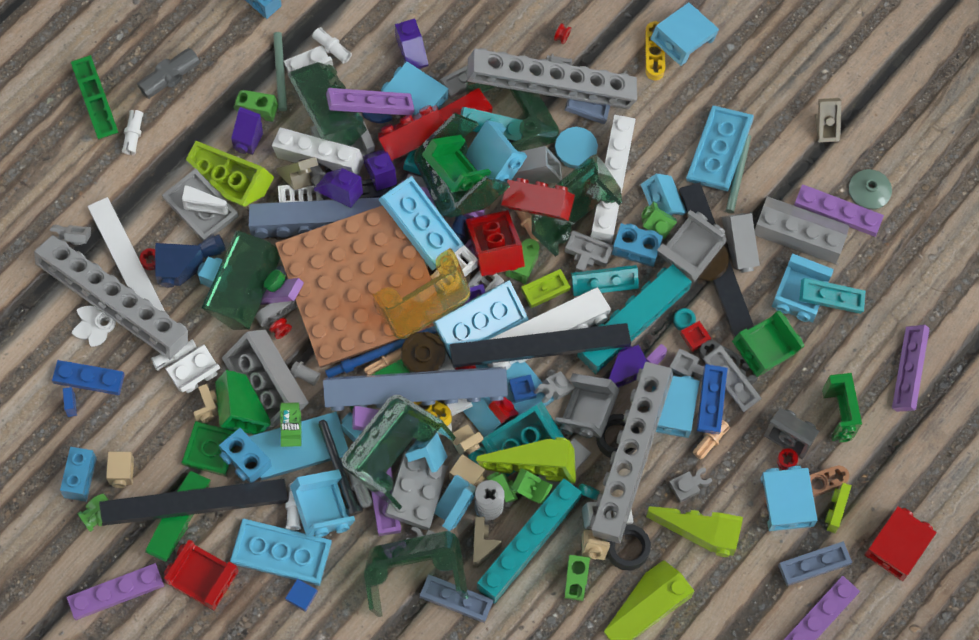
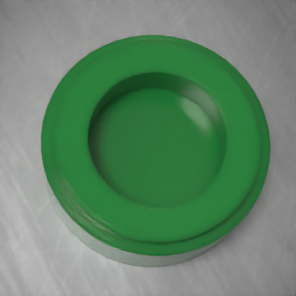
[264,269,285,292]

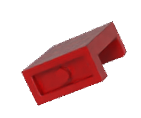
[865,506,937,581]
[164,539,239,611]

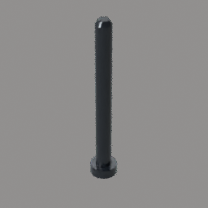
[318,420,363,517]

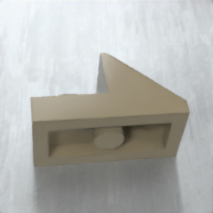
[815,98,842,142]
[276,157,318,190]
[473,517,502,568]

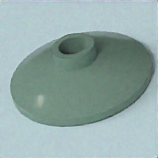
[849,169,892,210]

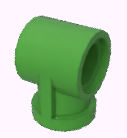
[77,494,109,532]

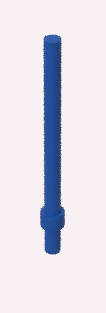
[325,326,438,378]

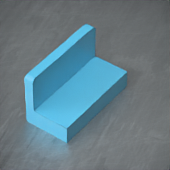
[641,173,687,216]
[463,397,510,437]
[405,432,447,473]
[434,475,477,531]

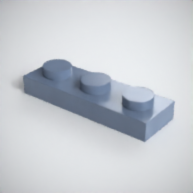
[778,541,852,586]
[420,574,493,623]

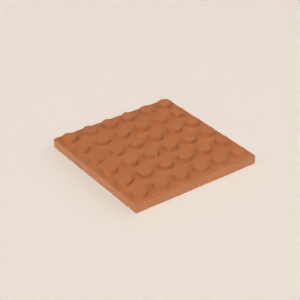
[275,205,444,368]

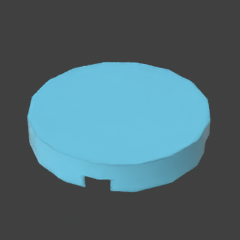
[555,127,598,169]

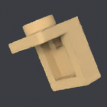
[193,384,218,423]
[449,425,484,455]
[582,529,610,560]

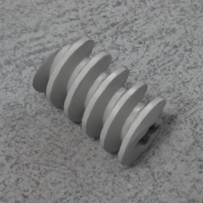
[475,480,505,520]

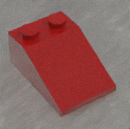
[466,210,525,276]

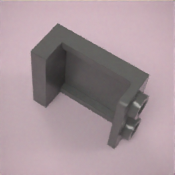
[554,373,620,438]

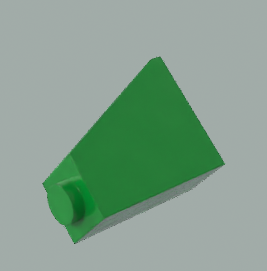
[215,370,271,435]

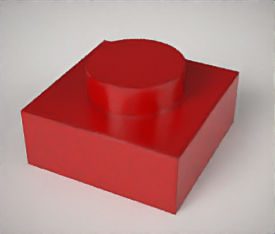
[680,320,712,352]
[488,397,519,423]

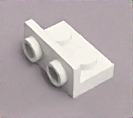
[284,45,333,85]
[165,344,220,393]

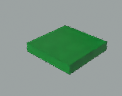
[181,421,236,477]

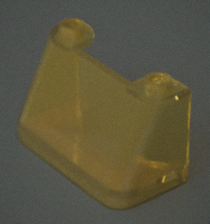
[372,248,470,339]

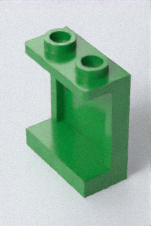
[422,135,491,192]
[732,310,805,377]
[822,373,862,443]

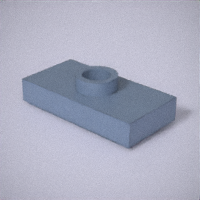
[565,99,610,124]

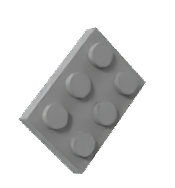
[162,168,238,241]
[384,451,448,531]

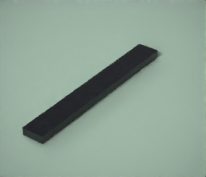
[679,182,754,338]
[450,323,631,368]
[99,479,288,526]

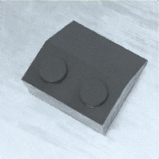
[764,407,820,460]

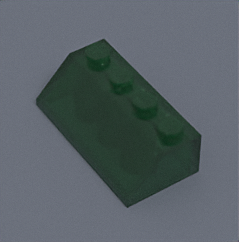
[287,62,367,147]
[201,231,280,330]

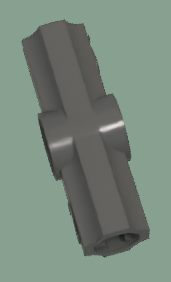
[137,47,200,99]

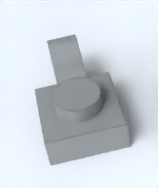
[50,225,91,245]
[670,349,704,381]

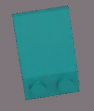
[482,402,564,477]

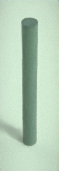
[273,32,287,111]
[726,134,751,214]

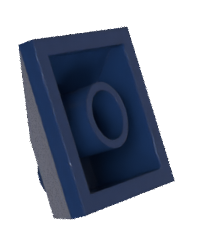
[155,243,205,288]

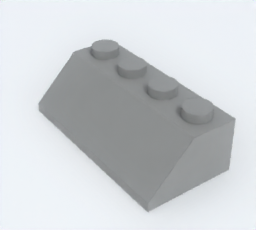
[755,196,849,264]
[222,330,308,431]

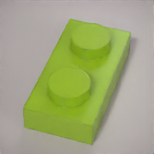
[521,269,571,308]
[825,483,852,533]

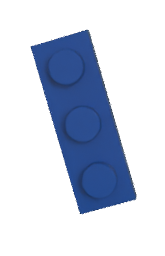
[52,360,125,395]
[697,364,728,435]

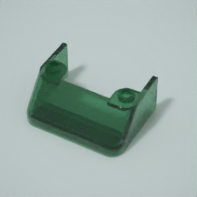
[466,69,559,151]
[414,113,510,218]
[531,154,622,257]
[342,395,456,510]
[364,531,468,617]

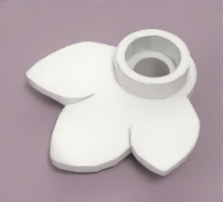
[72,306,116,347]

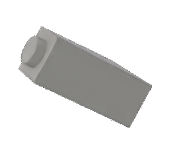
[512,146,562,184]
[721,213,760,273]

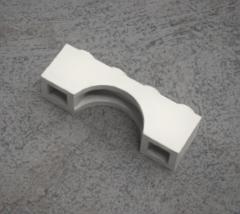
[272,127,364,175]

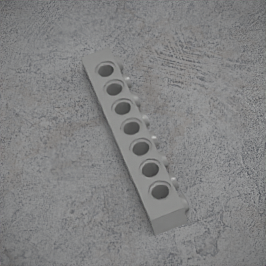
[467,48,637,109]
[34,235,188,360]
[589,362,673,544]

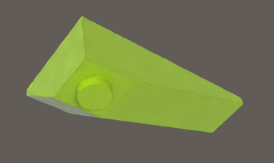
[186,141,274,207]
[476,437,576,483]
[646,506,743,557]
[604,560,694,640]

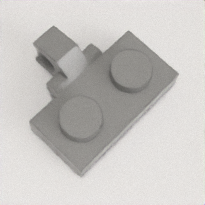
[565,231,613,272]

